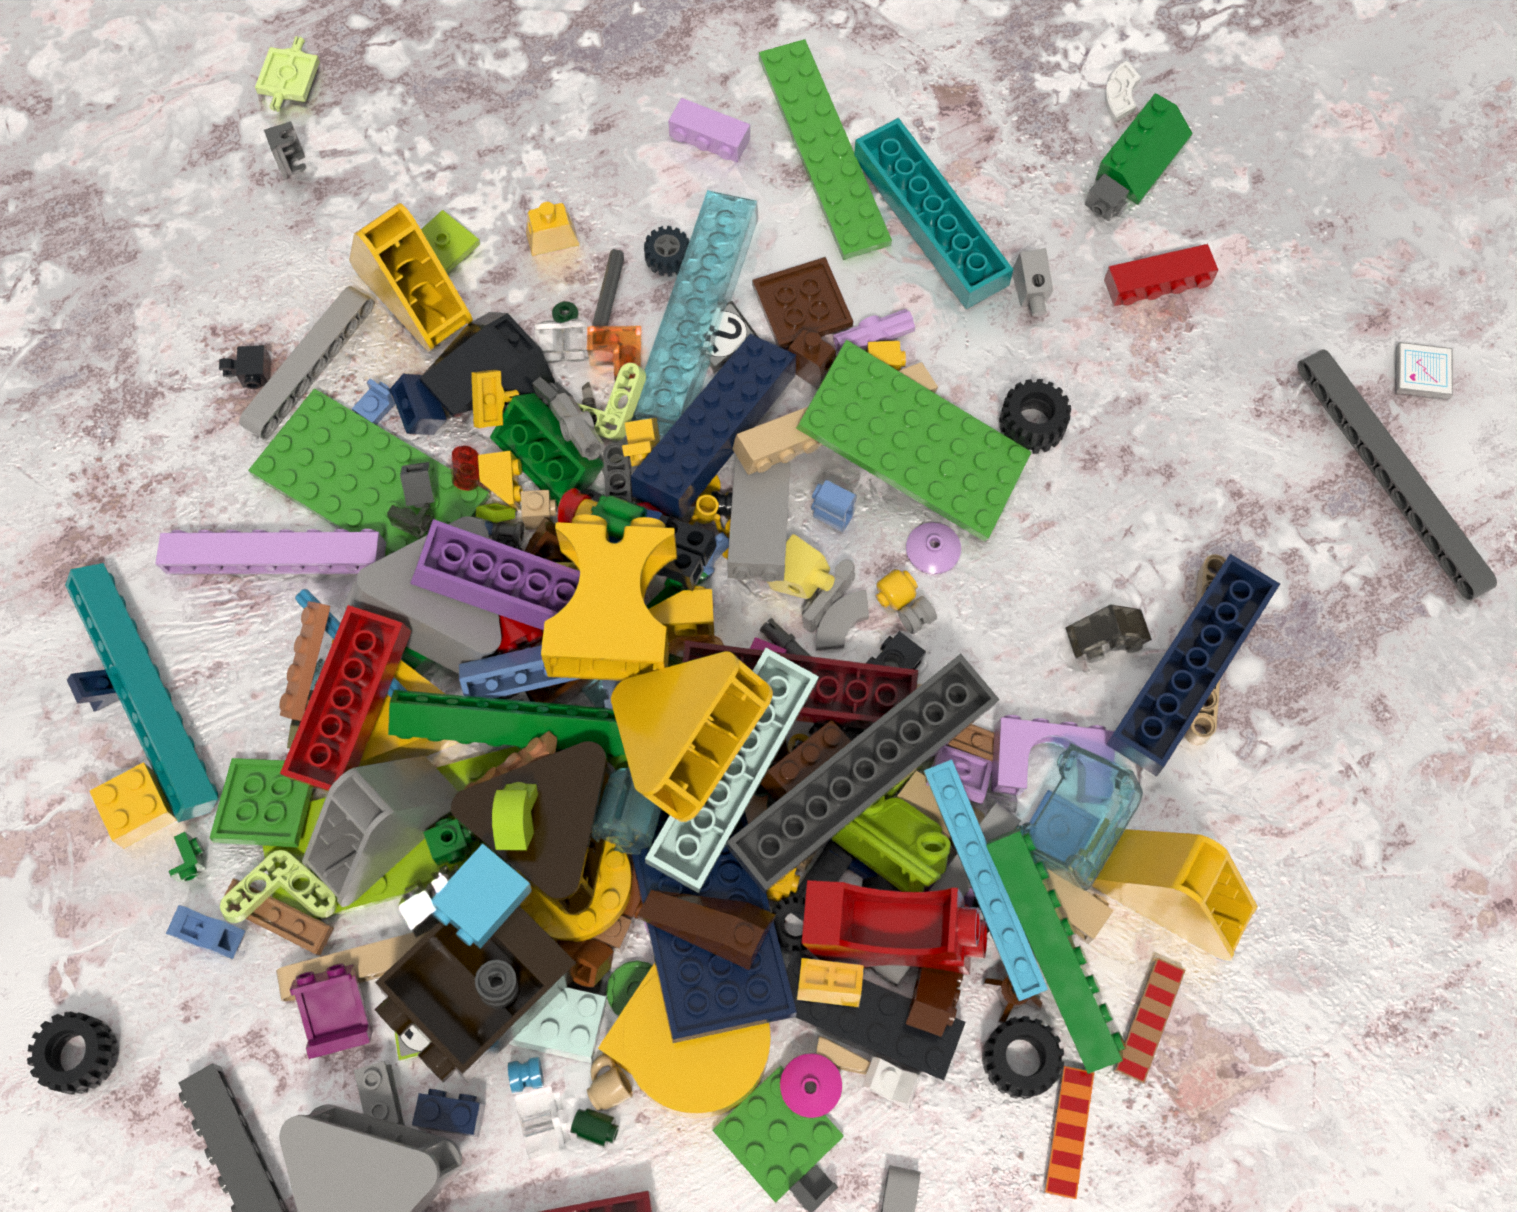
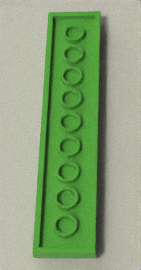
[759,39,892,260]

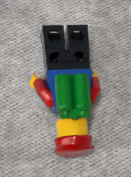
[557,488,717,591]

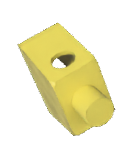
[766,534,835,599]

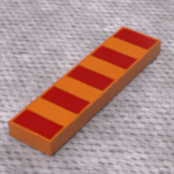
[1044,1066,1095,1200]

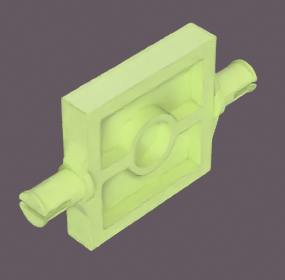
[255,36,320,112]

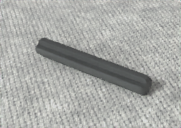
[590,249,624,344]

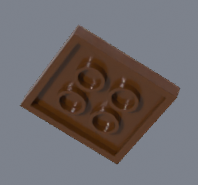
[752,257,854,349]

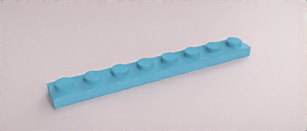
[924,760,1048,1001]

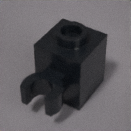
[219,345,271,389]

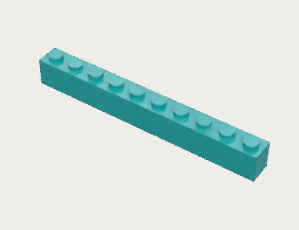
[65,563,218,823]

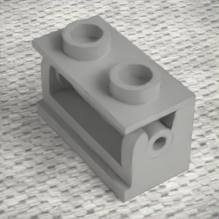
[354,1061,405,1126]

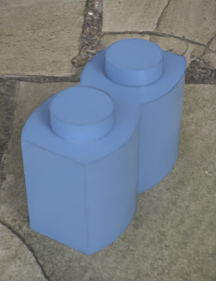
[811,480,857,533]

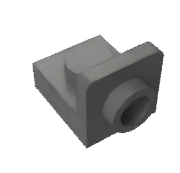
[532,377,573,410]

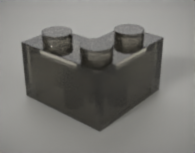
[1065,604,1152,663]
[398,864,459,938]

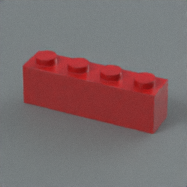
[1104,244,1218,306]

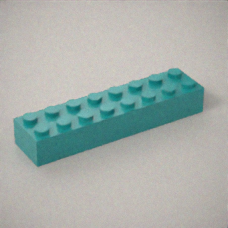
[854,117,1014,309]

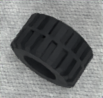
[999,379,1071,454]
[27,1011,118,1095]
[982,1016,1064,1099]

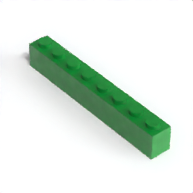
[388,690,626,757]
[986,827,1126,1074]

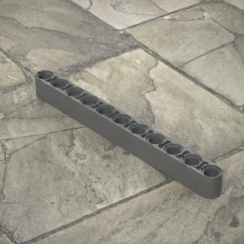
[1297,349,1497,601]

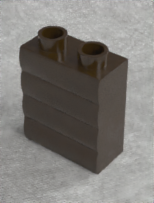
[374,906,578,1083]

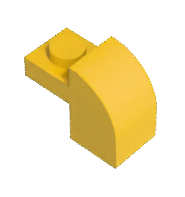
[622,418,660,466]

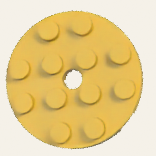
[519,833,633,942]

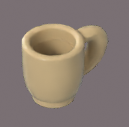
[587,1054,633,1111]

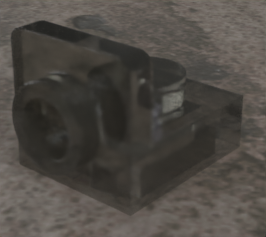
[387,503,435,539]

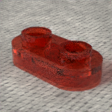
[450,445,480,491]

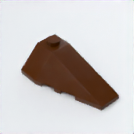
[637,890,776,970]

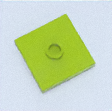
[421,210,480,274]

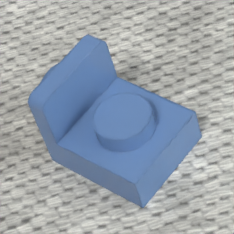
[352,379,395,425]

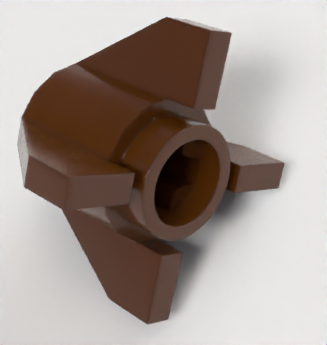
[983,976,1043,1023]

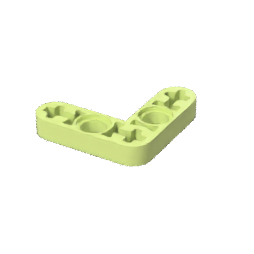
[577,363,646,441]
[220,850,337,923]

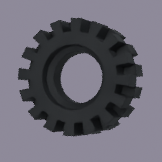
[771,896,807,951]

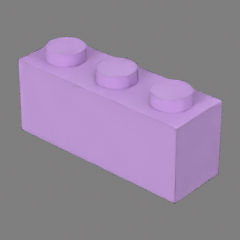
[668,98,750,163]

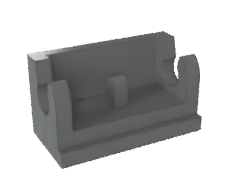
[264,121,306,180]

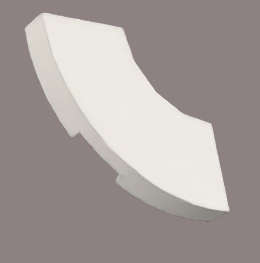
[1105,60,1141,122]

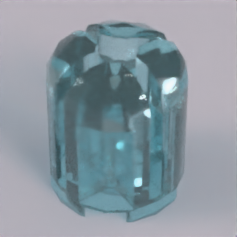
[592,768,662,855]

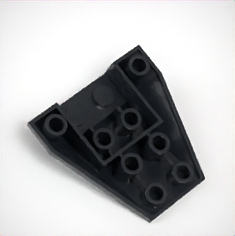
[420,312,556,418]

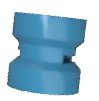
[508,1057,544,1094]

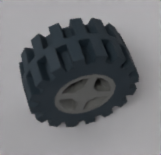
[644,226,691,277]

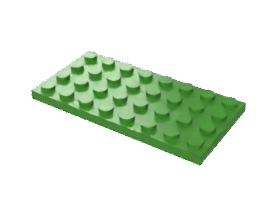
[796,340,1032,542]
[248,388,490,557]

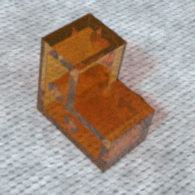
[587,326,643,389]

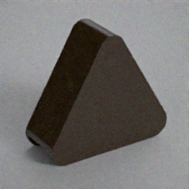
[451,741,619,915]

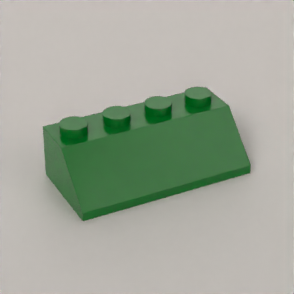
[1095,93,1193,205]
[490,393,604,507]

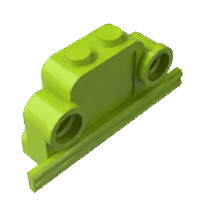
[832,796,950,892]

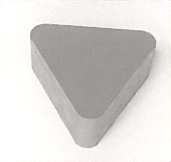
[344,516,501,674]
[302,755,458,907]
[279,1104,462,1212]

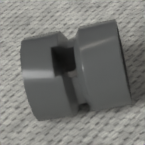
[475,960,519,1009]

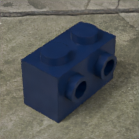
[390,373,447,435]
[412,1089,485,1138]

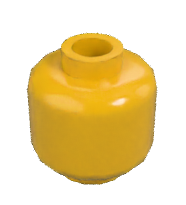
[875,569,918,611]

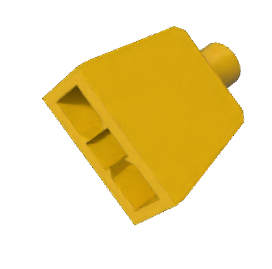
[526,202,579,256]

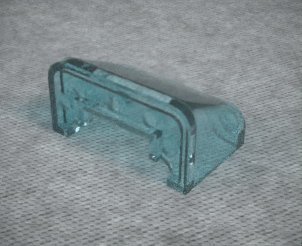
[1015,743,1143,891]

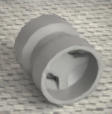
[898,596,937,634]

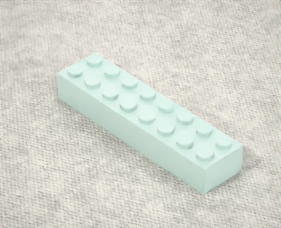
[645,648,818,893]

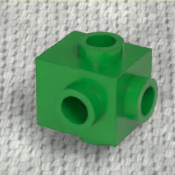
[423,818,473,866]

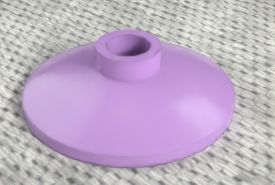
[906,522,961,575]

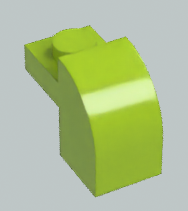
[492,782,538,850]

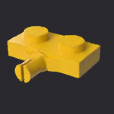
[471,370,519,428]

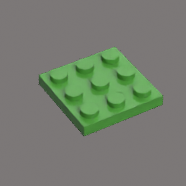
[209,758,313,847]
[712,1066,844,1203]

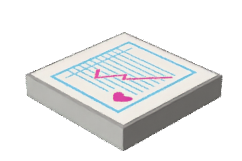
[1396,342,1453,399]

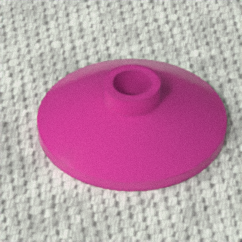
[780,1053,842,1118]

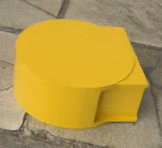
[598,963,771,1119]

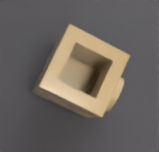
[521,490,557,530]

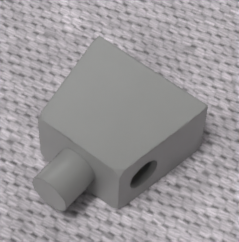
[1012,248,1053,317]

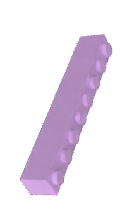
[155,529,386,574]

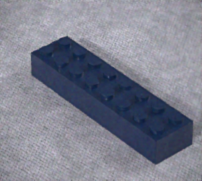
[631,334,796,520]
[1106,554,1280,777]

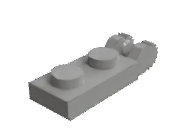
[802,559,855,633]

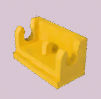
[797,958,864,1007]

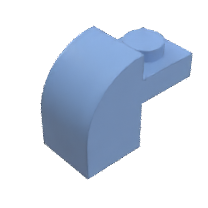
[166,905,245,959]

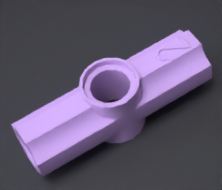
[833,309,915,353]

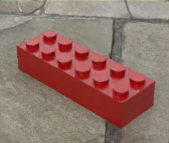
[280,605,411,792]

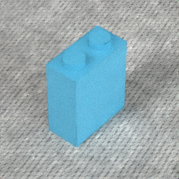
[430,844,532,948]

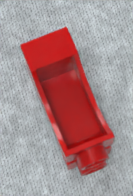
[802,880,987,975]

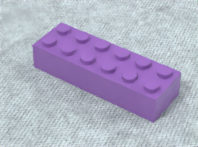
[410,519,580,630]

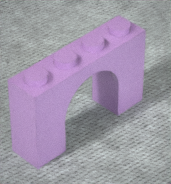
[991,715,1115,806]

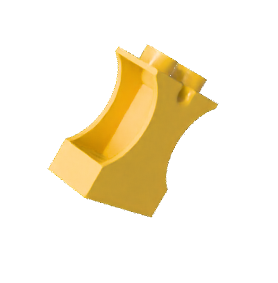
[541,514,677,681]

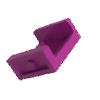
[289,963,373,1059]

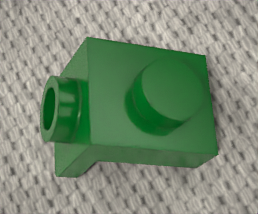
[168,832,206,882]

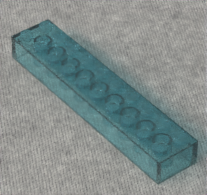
[631,190,759,436]

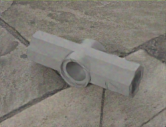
[550,393,604,460]

